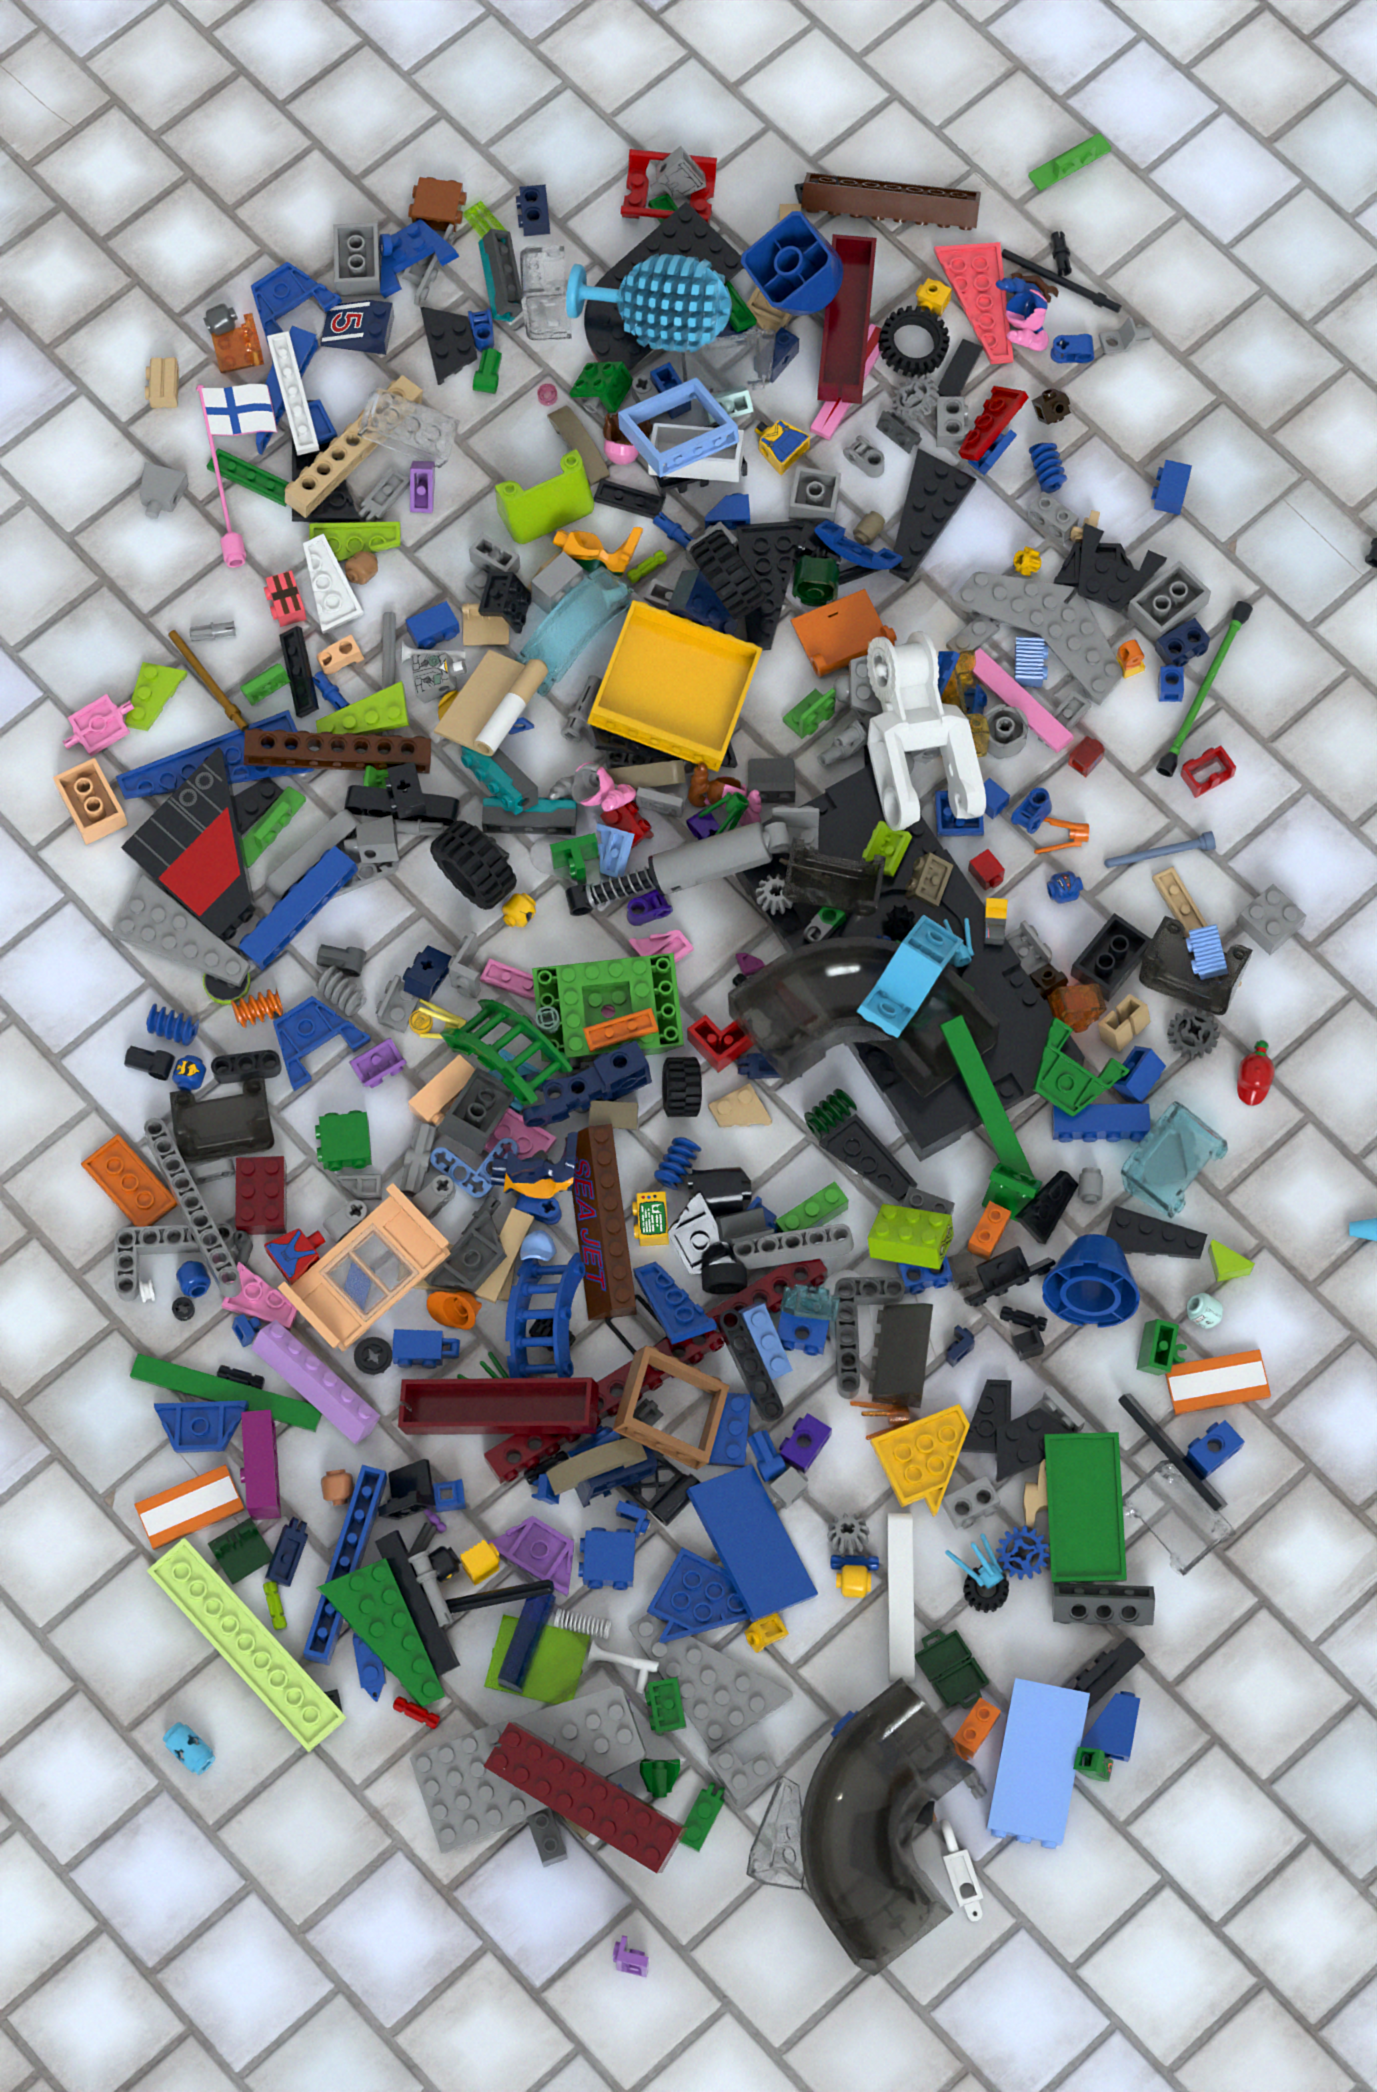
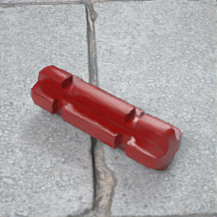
[393,1696,440,1729]

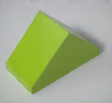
[1208,1239,1255,1282]

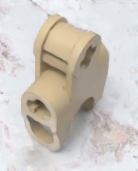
[1022,1459,1047,1531]

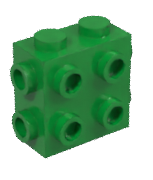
[315,1110,372,1172]

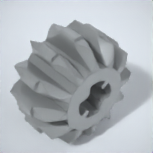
[756,874,796,915]
[827,1513,870,1556]

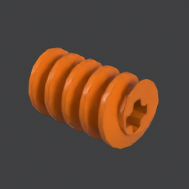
[231,988,283,1028]

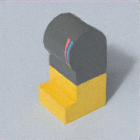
[984,898,1008,945]

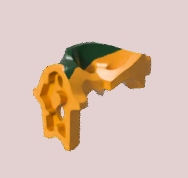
[552,527,644,578]

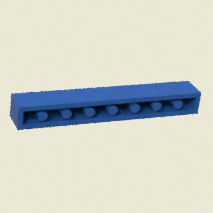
[303,1465,388,1666]

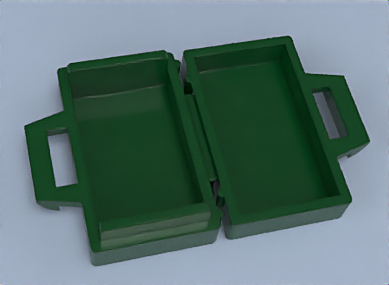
[915,1629,989,1709]

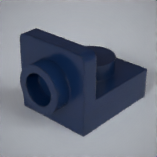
[946,1325,975,1367]

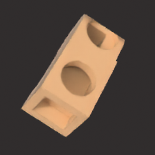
[316,635,364,675]

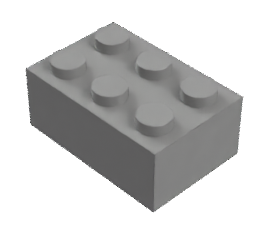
[333,222,381,296]
[1127,561,1211,642]

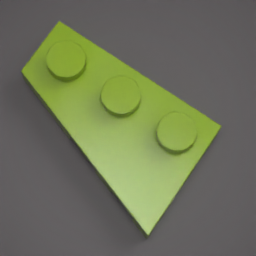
[125,662,188,731]

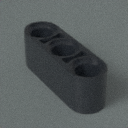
[211,1050,282,1084]

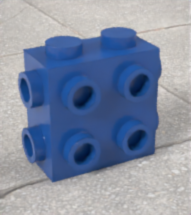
[578,1527,636,1590]

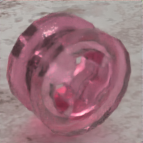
[537,384,558,406]

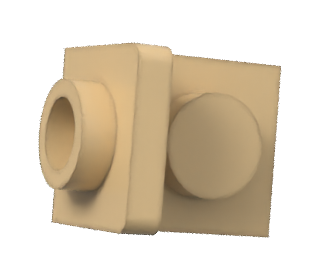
[1070,510,1100,542]

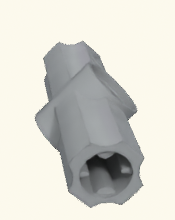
[399,1123,437,1197]

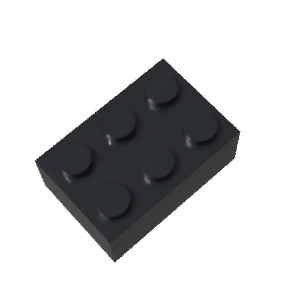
[1070,913,1153,1002]

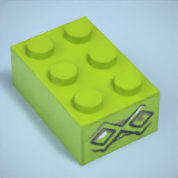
[867,1203,954,1269]

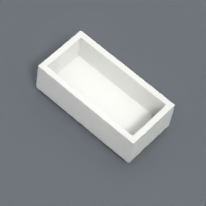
[648,423,744,482]

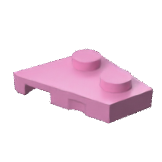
[628,930,694,963]

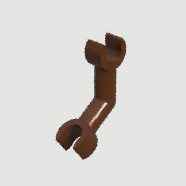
[1011,273,1059,303]

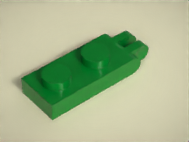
[680,1782,725,1852]

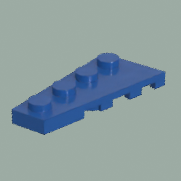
[633,1261,717,1344]

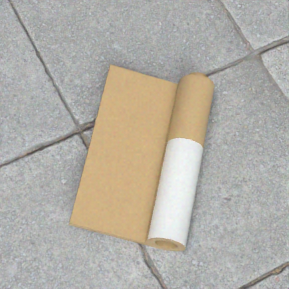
[434,649,549,756]

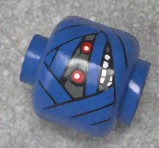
[1047,871,1083,904]

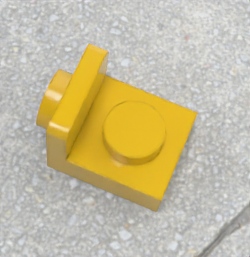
[744,1613,789,1653]

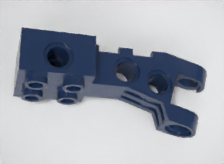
[521,1040,652,1127]

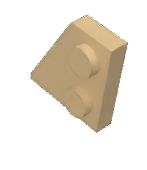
[708,1083,772,1127]

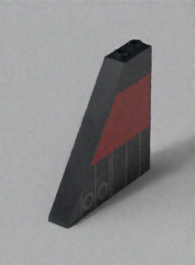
[121,747,256,942]

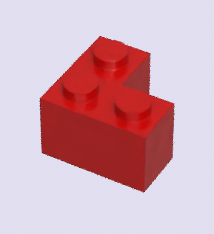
[687,1014,755,1073]

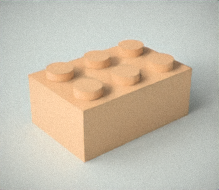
[52,758,128,845]

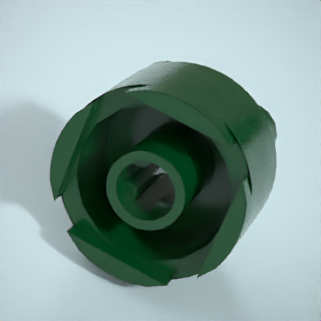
[792,556,840,607]

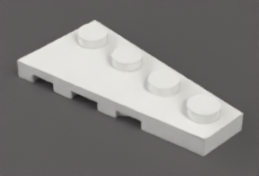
[303,534,364,634]

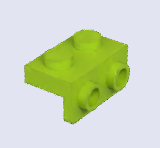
[861,821,912,876]

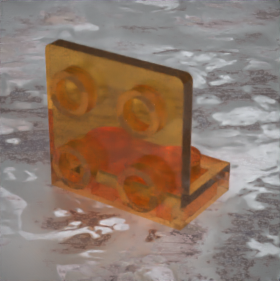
[211,313,264,373]

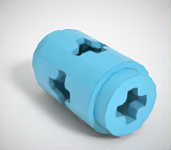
[163,1722,216,1775]

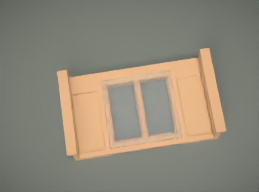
[277,1183,451,1352]

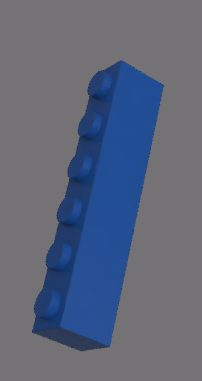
[238,846,358,971]

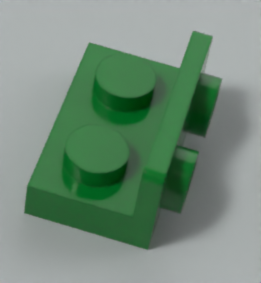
[645,1677,687,1736]

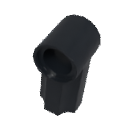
[124,1046,176,1081]

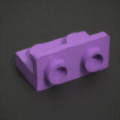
[613,1935,649,1977]

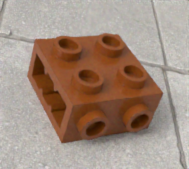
[408,177,467,232]

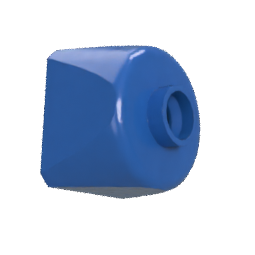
[741,211,844,316]

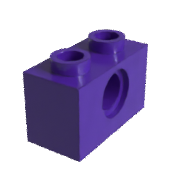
[779,1413,832,1474]

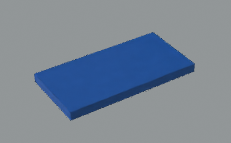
[686,1464,818,1623]

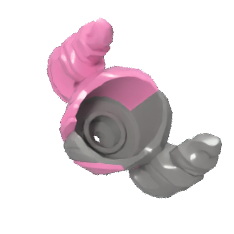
[548,762,636,811]

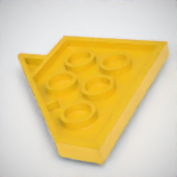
[870,1404,970,1517]

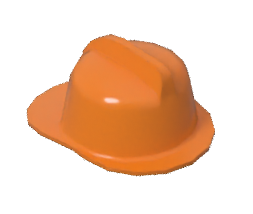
[426,1291,482,1330]

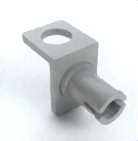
[1098,317,1152,353]

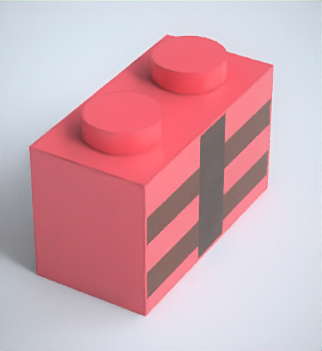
[263,570,307,627]

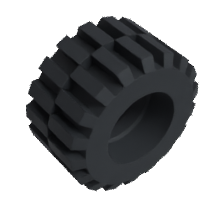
[662,1057,702,1117]

